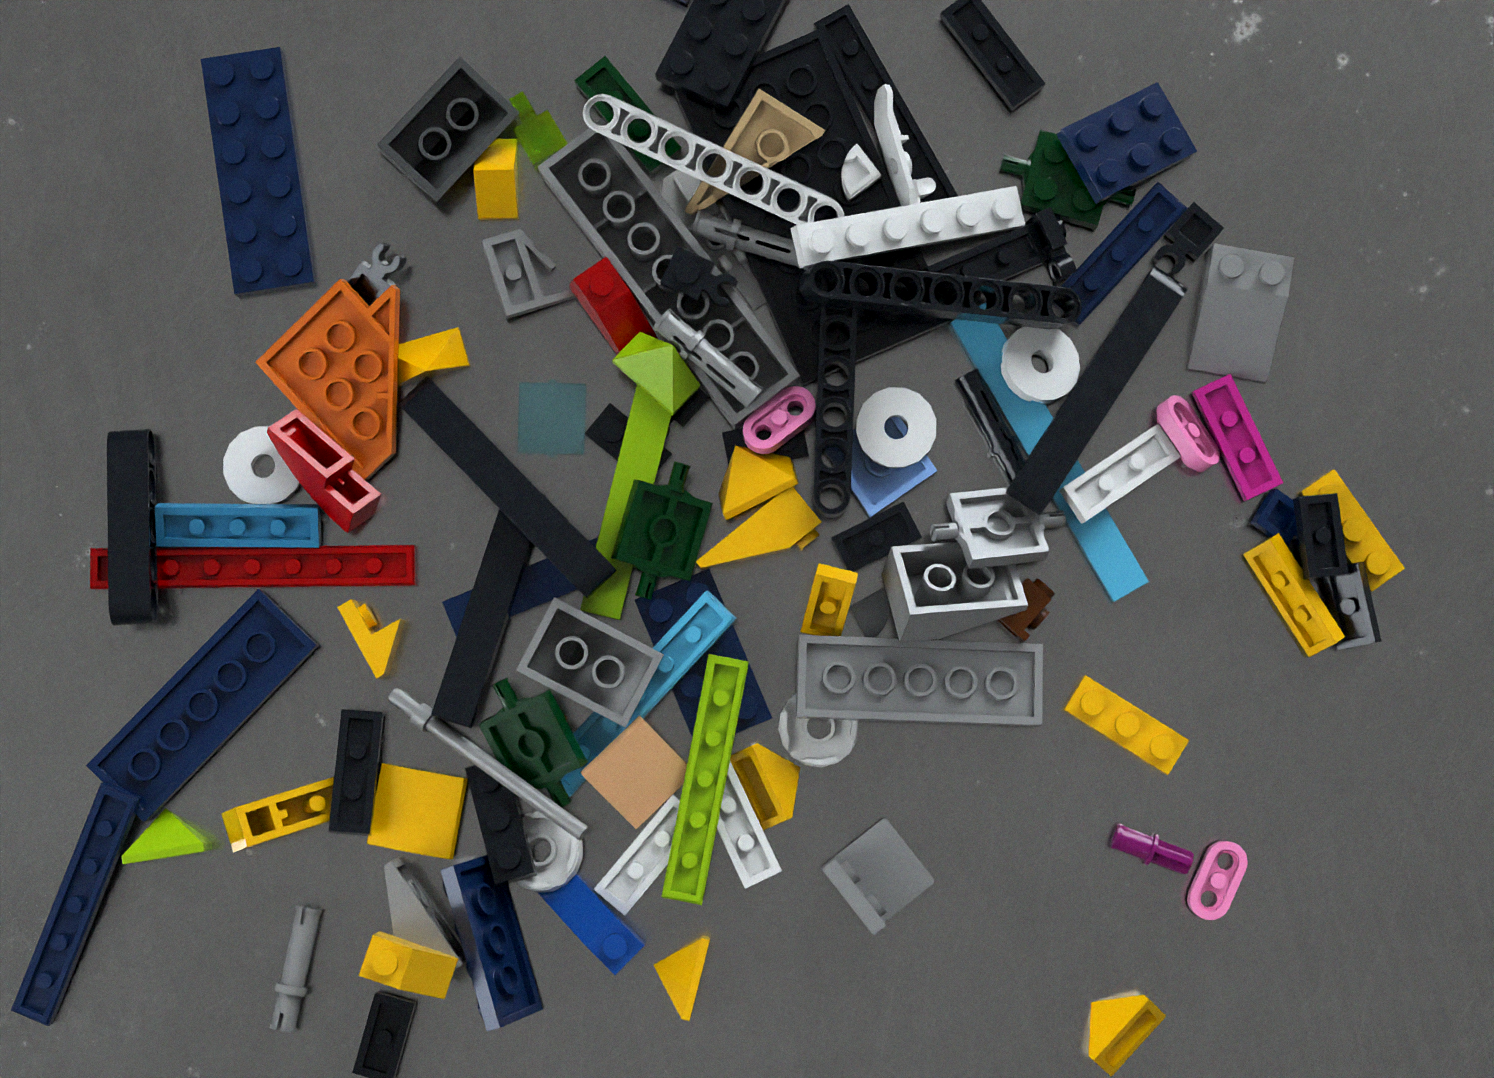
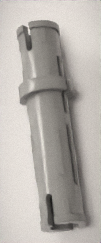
[691,211,808,270]
[653,308,764,408]
[269,905,322,1033]

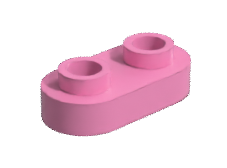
[743,386,816,454]
[1156,395,1220,472]
[1187,841,1248,920]

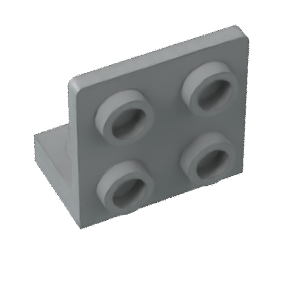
[821,818,934,936]

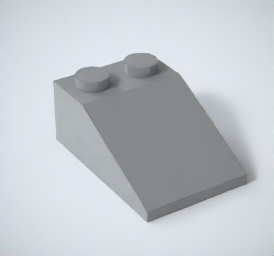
[1186,243,1294,383]
[882,542,1028,642]
[516,597,664,728]
[384,857,466,969]

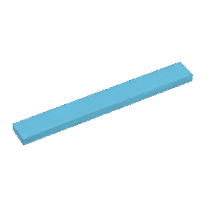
[950,302,1149,602]

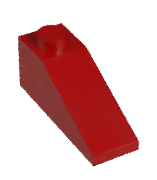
[568,257,658,355]

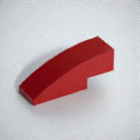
[267,409,381,534]

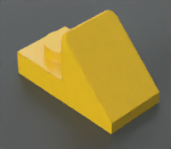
[800,563,858,636]
[337,599,405,679]

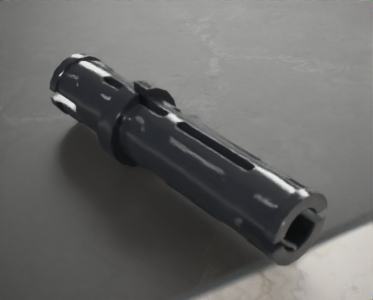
[954,369,1025,485]

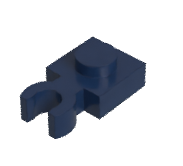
[1250,489,1300,551]

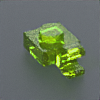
[509,91,568,167]

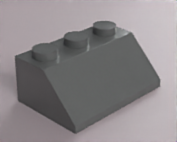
[377,56,520,202]

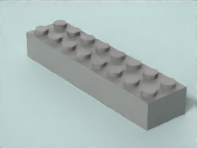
[538,118,800,430]

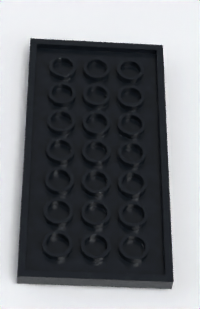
[675,28,951,385]

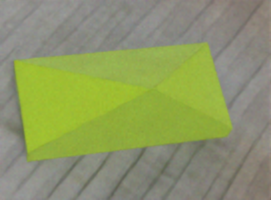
[612,332,700,416]
[121,808,213,864]

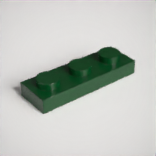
[574,56,682,175]

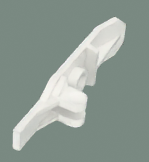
[874,84,936,206]
[660,169,766,311]

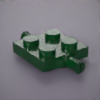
[1000,129,1136,230]
[611,461,713,600]
[478,678,588,807]

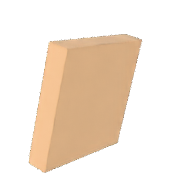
[580,715,687,829]

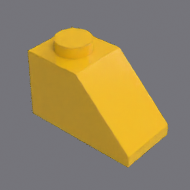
[358,931,459,999]

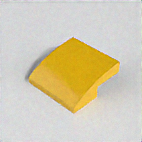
[367,763,468,859]

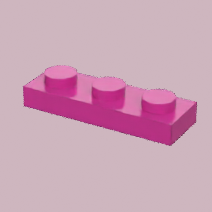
[1191,374,1283,502]

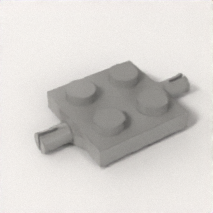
[930,487,1066,569]

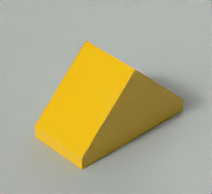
[473,139,519,220]

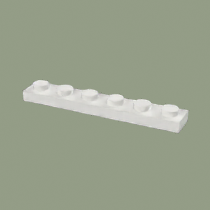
[790,186,1025,269]

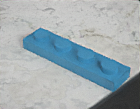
[155,503,322,548]

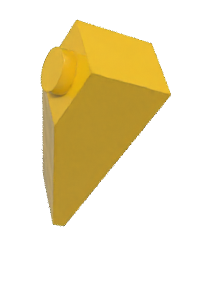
[696,487,822,570]
[221,777,334,853]

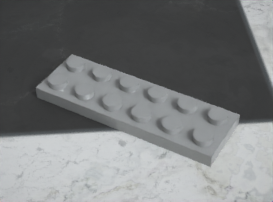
[796,635,1043,727]

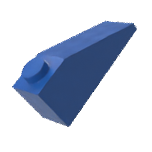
[538,873,646,975]

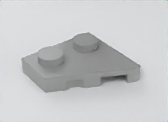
[481,229,576,319]

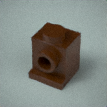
[996,578,1055,643]

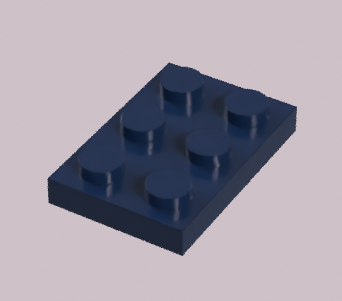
[1056,82,1197,204]

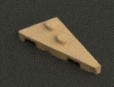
[684,89,826,215]

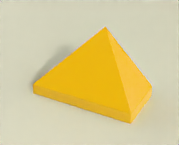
[398,327,470,387]
[719,445,799,520]
[730,743,800,830]
[653,935,710,1021]
[1089,995,1166,1077]

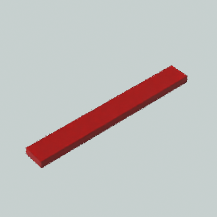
[90,545,416,590]

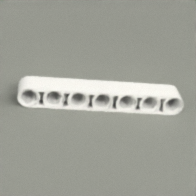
[583,94,845,225]

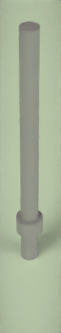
[387,688,589,841]

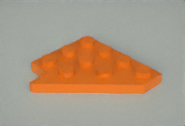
[255,279,400,481]

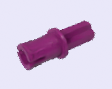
[1110,823,1194,874]

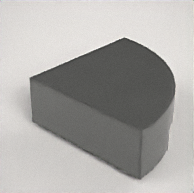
[849,587,890,638]

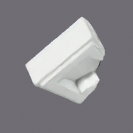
[841,144,882,202]

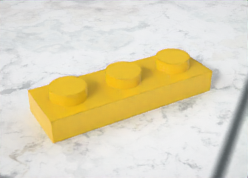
[1298,469,1405,592]
[1243,533,1345,657]
[1062,675,1190,775]

